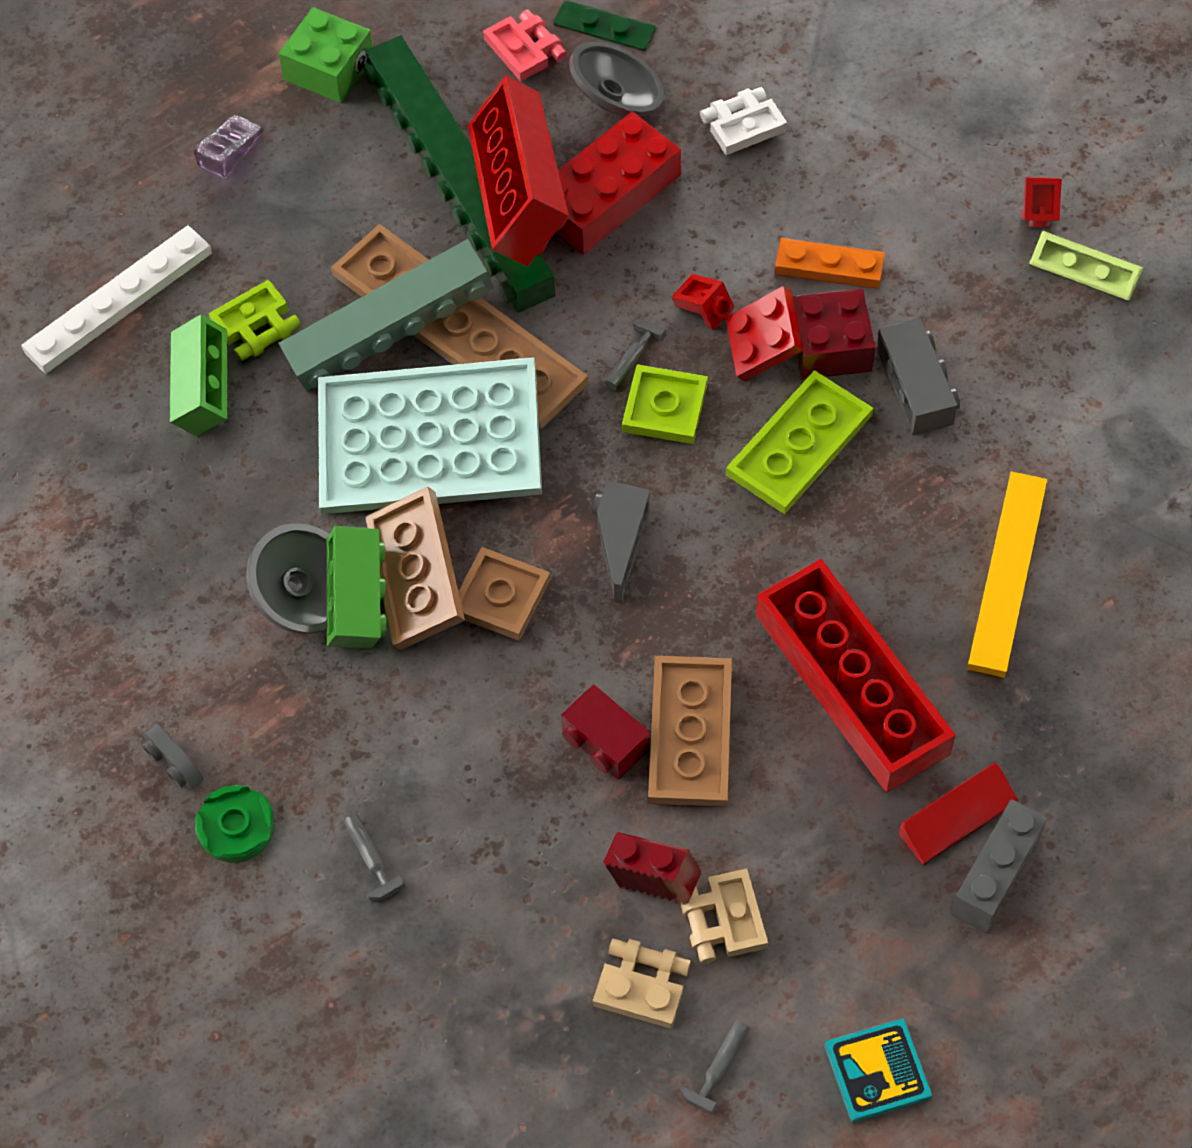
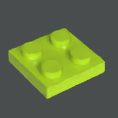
[622,365,708,444]

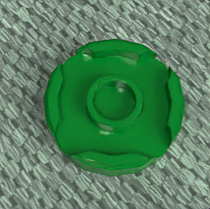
[195,785,275,863]

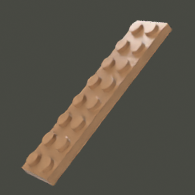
[331,224,589,430]

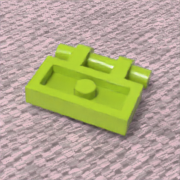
[208,279,302,362]

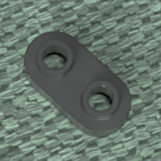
[142,724,204,790]

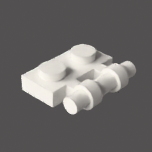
[700,87,787,155]

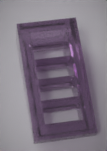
[194,114,263,178]

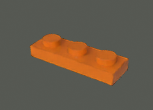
[775,238,885,289]

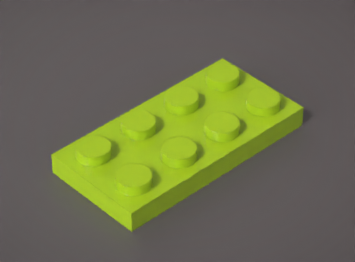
[726,370,873,515]

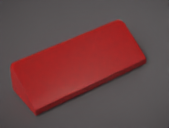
[899,762,1018,865]

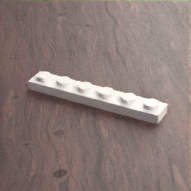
[21,225,212,374]

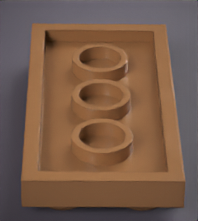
[366,486,465,650]
[648,656,732,807]

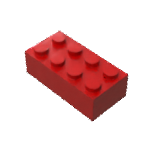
[556,112,681,255]

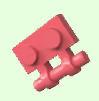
[483,10,568,82]

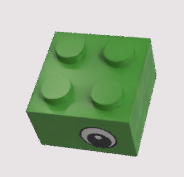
[278,7,373,103]

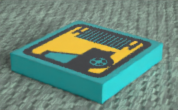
[824,1018,932,1124]

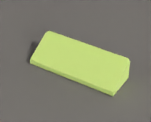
[1029,231,1143,301]

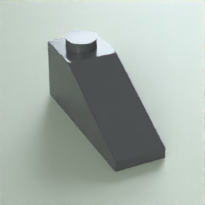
[592,480,650,603]

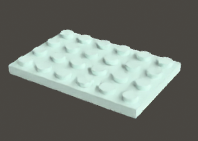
[318,357,542,514]

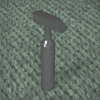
[604,321,666,391]
[344,814,406,901]
[681,1020,750,1115]

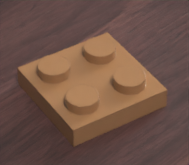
[458,547,551,641]

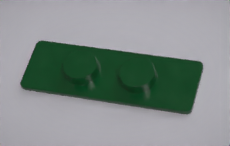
[553,0,656,51]

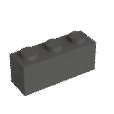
[877,318,960,435]
[951,799,1047,933]

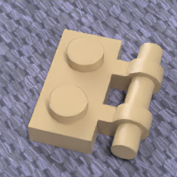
[681,868,768,964]
[593,939,691,1029]

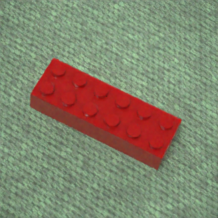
[468,75,569,267]
[756,559,956,793]

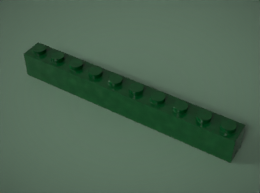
[363,35,556,313]

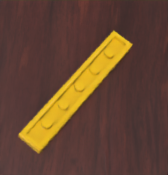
[967,471,1047,678]

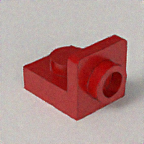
[1020,177,1062,227]
[671,273,734,330]

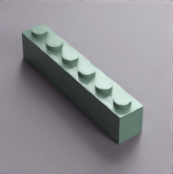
[279,239,494,391]

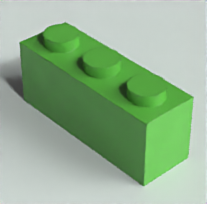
[170,315,227,436]
[326,526,386,649]

